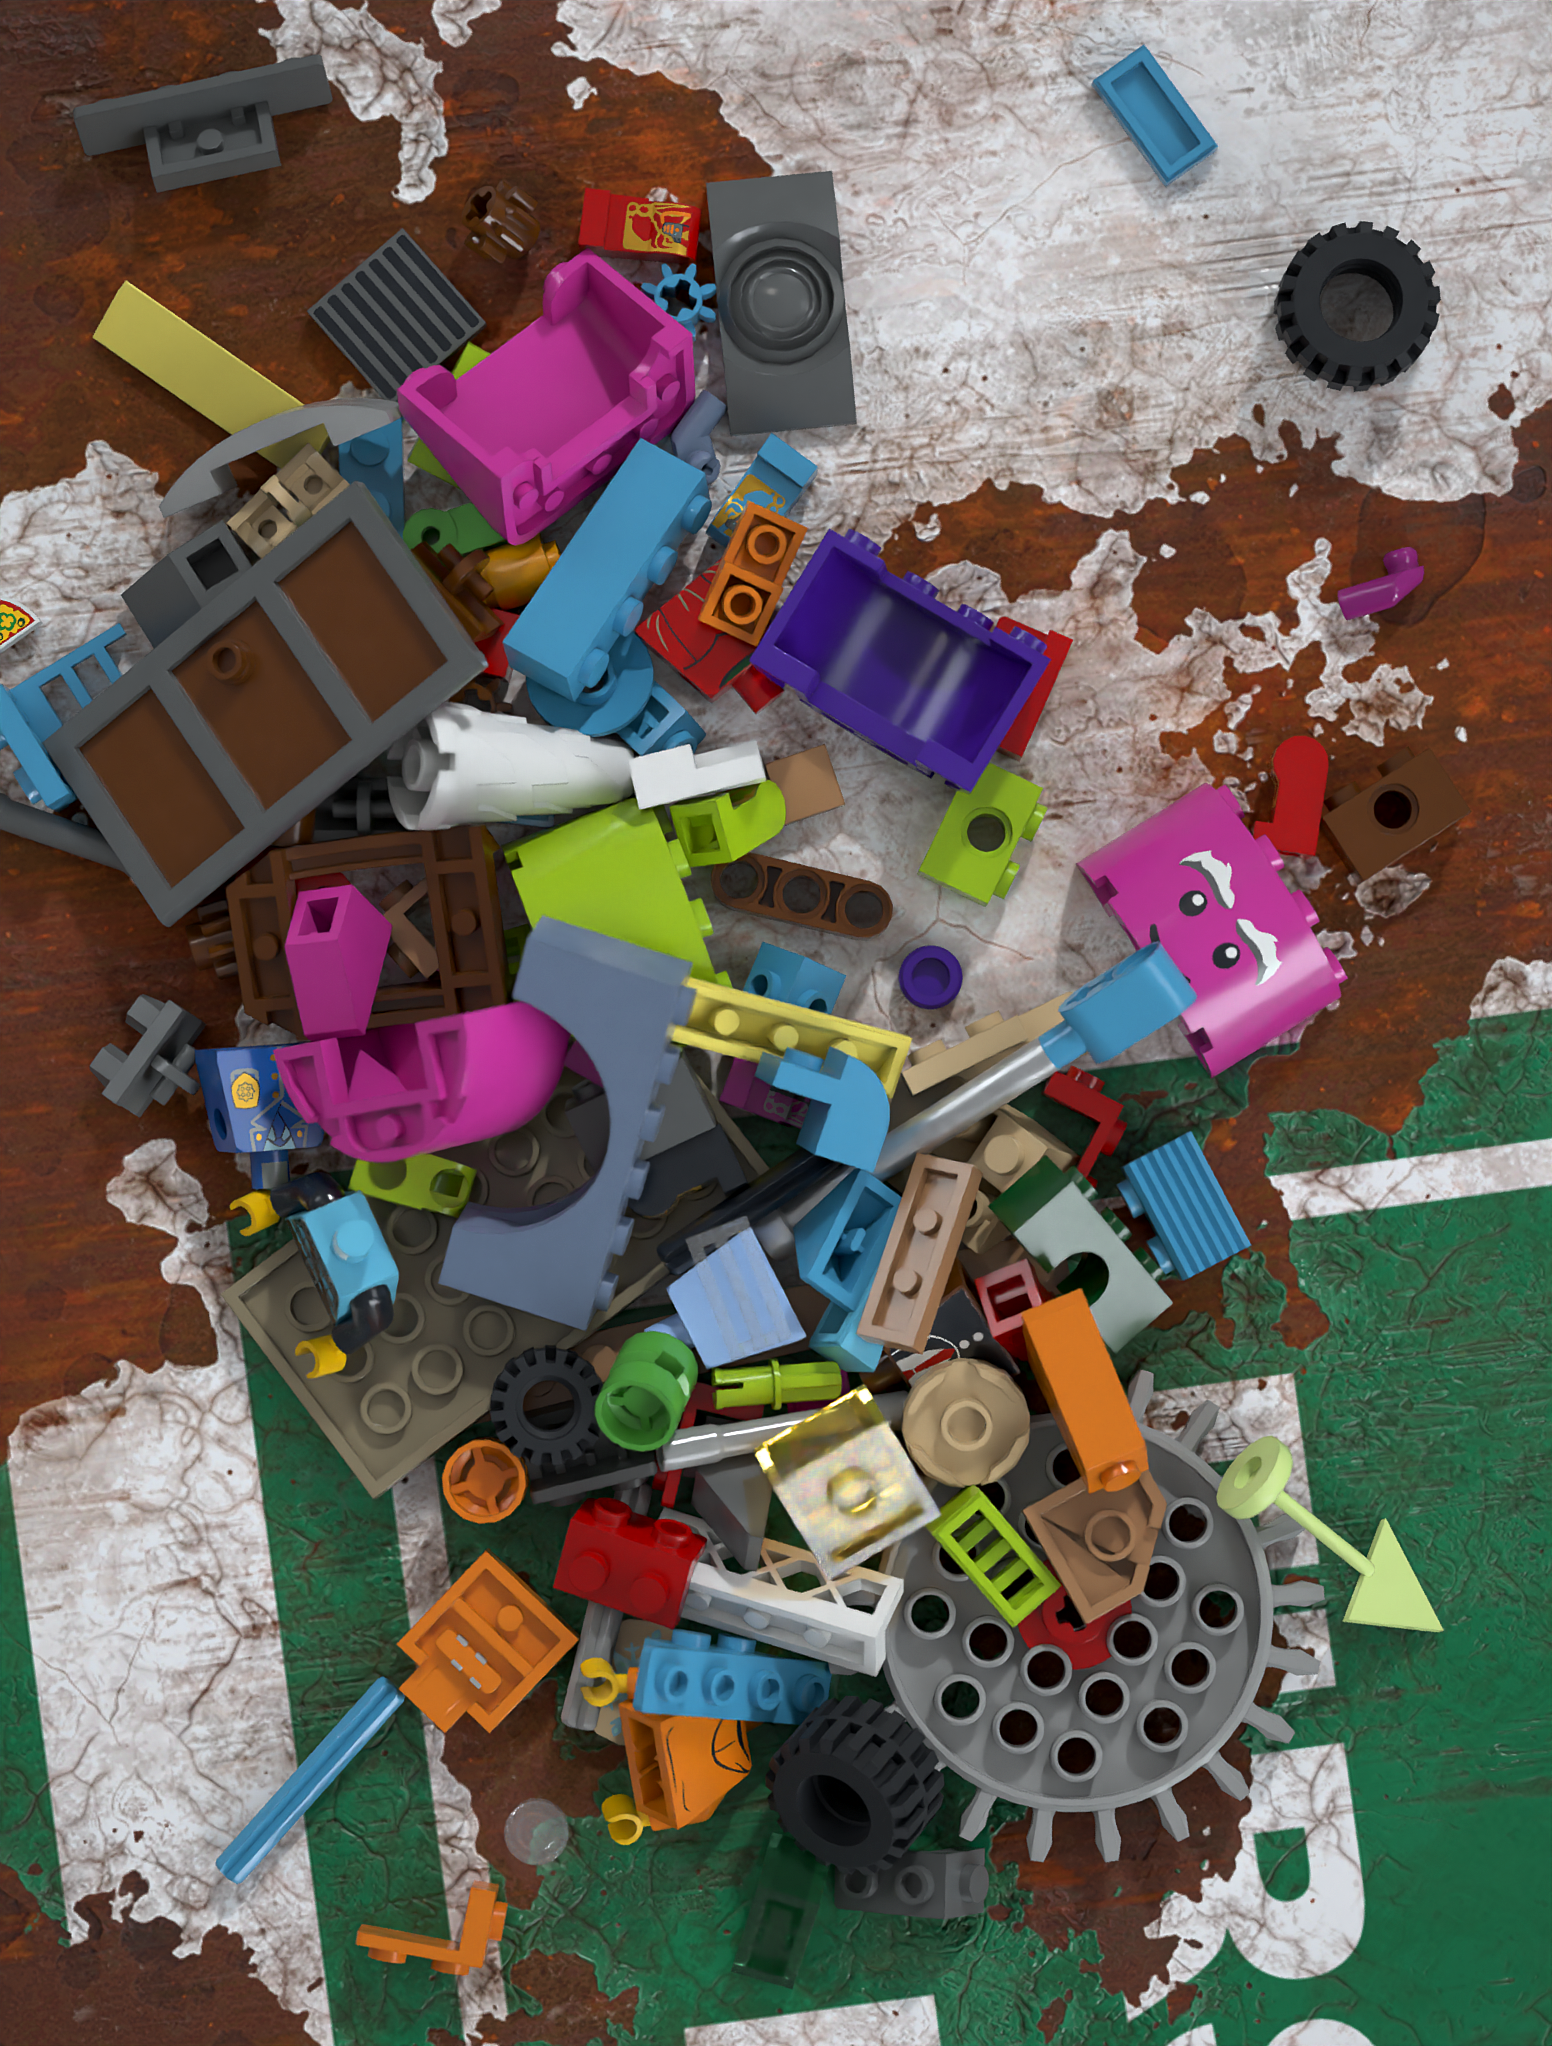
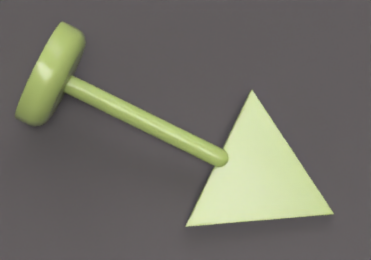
[1216,1436,1444,1632]

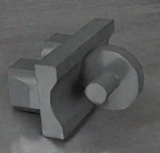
[313,778,409,843]
[89,994,207,1117]

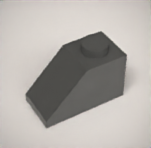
[683,1416,779,1572]

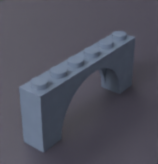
[439,916,697,1331]

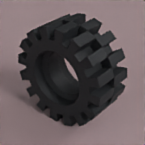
[490,1345,603,1466]

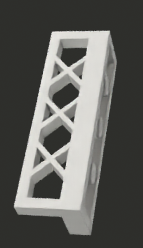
[658,1507,904,1677]

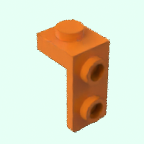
[355,1880,508,1976]

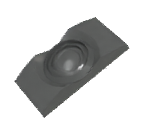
[706,171,857,436]

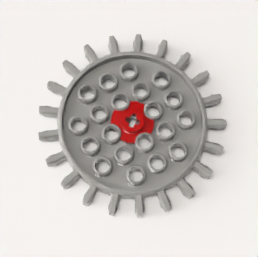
[828,1369,1325,1862]

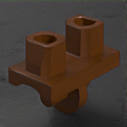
[410,541,504,643]

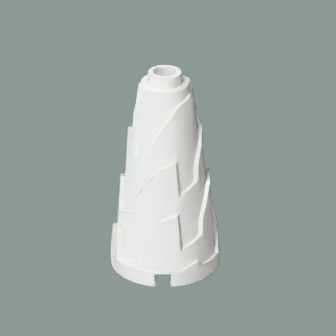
[387,702,639,831]

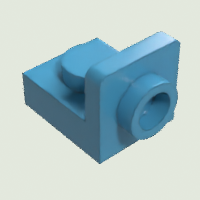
[616,680,706,757]

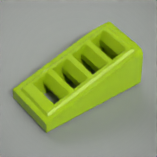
[924,1484,1061,1628]

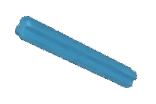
[215,1677,405,1884]

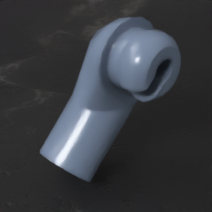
[670,389,728,485]

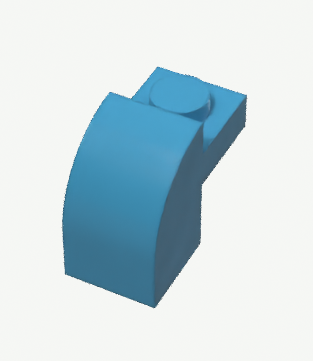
[754,1046,890,1173]

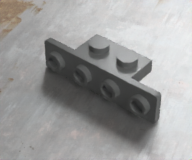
[73,54,333,193]

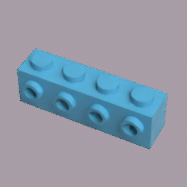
[502,438,712,703]

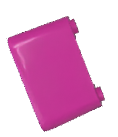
[397,248,696,545]

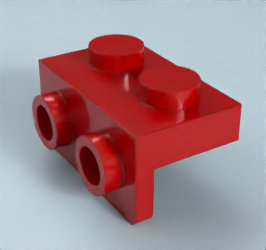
[553,1498,707,1630]

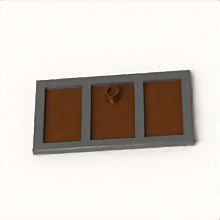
[42,481,488,927]

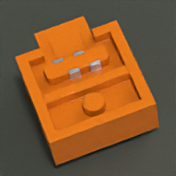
[397,1548,580,1733]

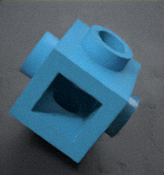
[743,942,846,1015]

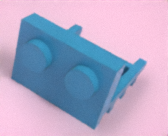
[0,623,127,813]

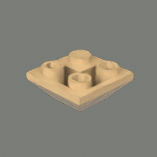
[886,1075,1081,1254]

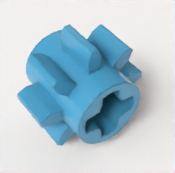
[641,263,716,342]

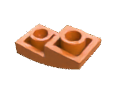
[698,500,808,647]

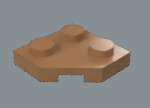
[1021,1470,1167,1624]

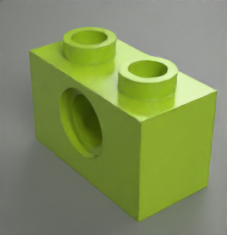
[917,762,1048,907]

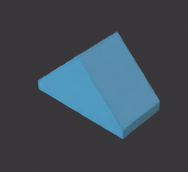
[793,1168,902,1312]

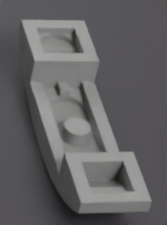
[159,398,403,518]

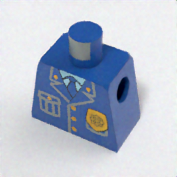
[195,1042,324,1189]

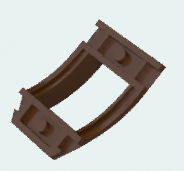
[226,824,518,1041]

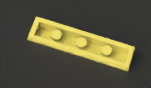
[93,280,331,469]
[672,977,912,1098]

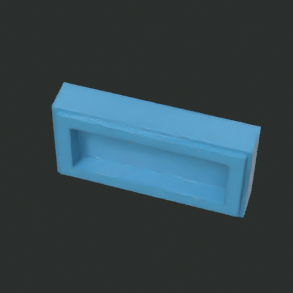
[1092,44,1218,187]

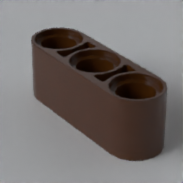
[711,852,893,941]

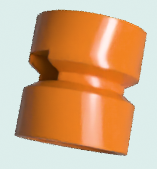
[442,1436,530,1524]

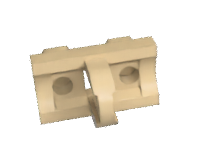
[226,443,350,559]

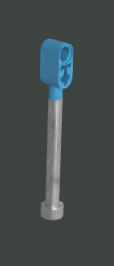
[751,942,1197,1262]

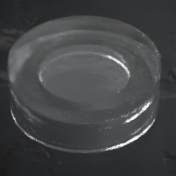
[504,1798,569,1865]

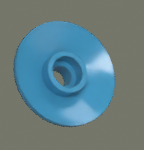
[526,631,654,738]

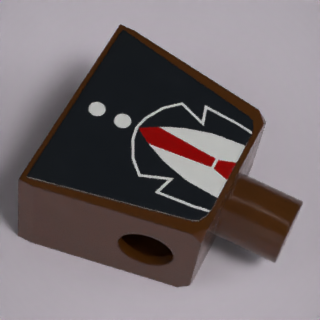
[858,1255,1021,1395]

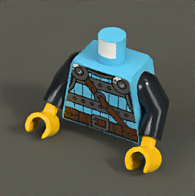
[230,1172,399,1379]

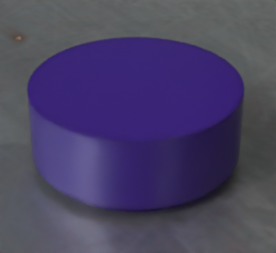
[898,945,963,1010]

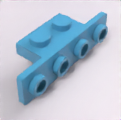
[633,1629,832,1725]

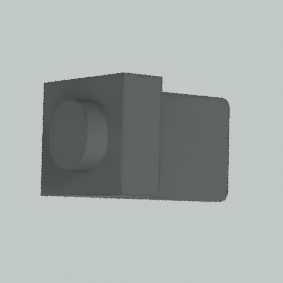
[834,1846,989,1920]

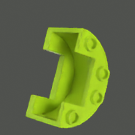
[501,795,733,1047]

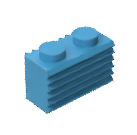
[1116,1131,1251,1281]

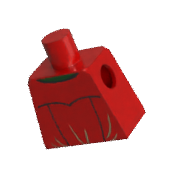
[634,558,785,715]

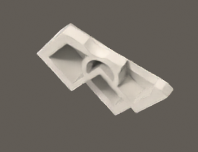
[627,740,766,810]

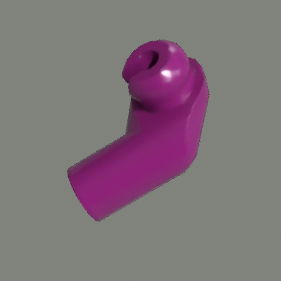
[1338,547,1424,621]

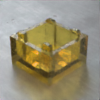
[753,1384,941,1581]

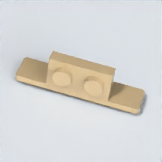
[887,992,1088,1134]

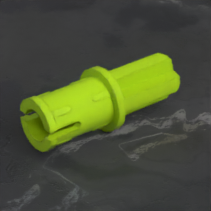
[711,1358,842,1410]

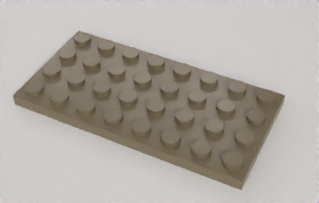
[220,1036,769,1499]

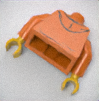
[580,1657,765,1845]

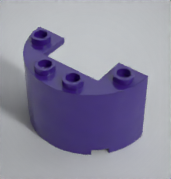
[749,528,1051,794]

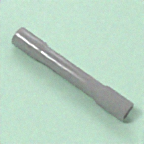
[655,1390,908,1472]

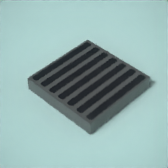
[307,228,487,402]

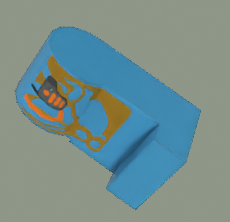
[705,433,818,548]

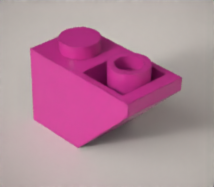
[284,885,393,1042]

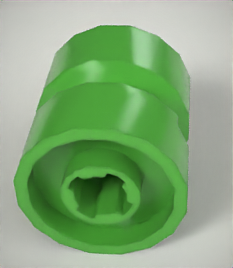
[595,1331,698,1451]

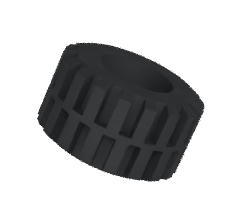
[1274,221,1441,392]
[765,1696,944,1875]

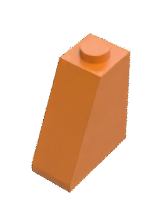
[1021,1288,1149,1494]

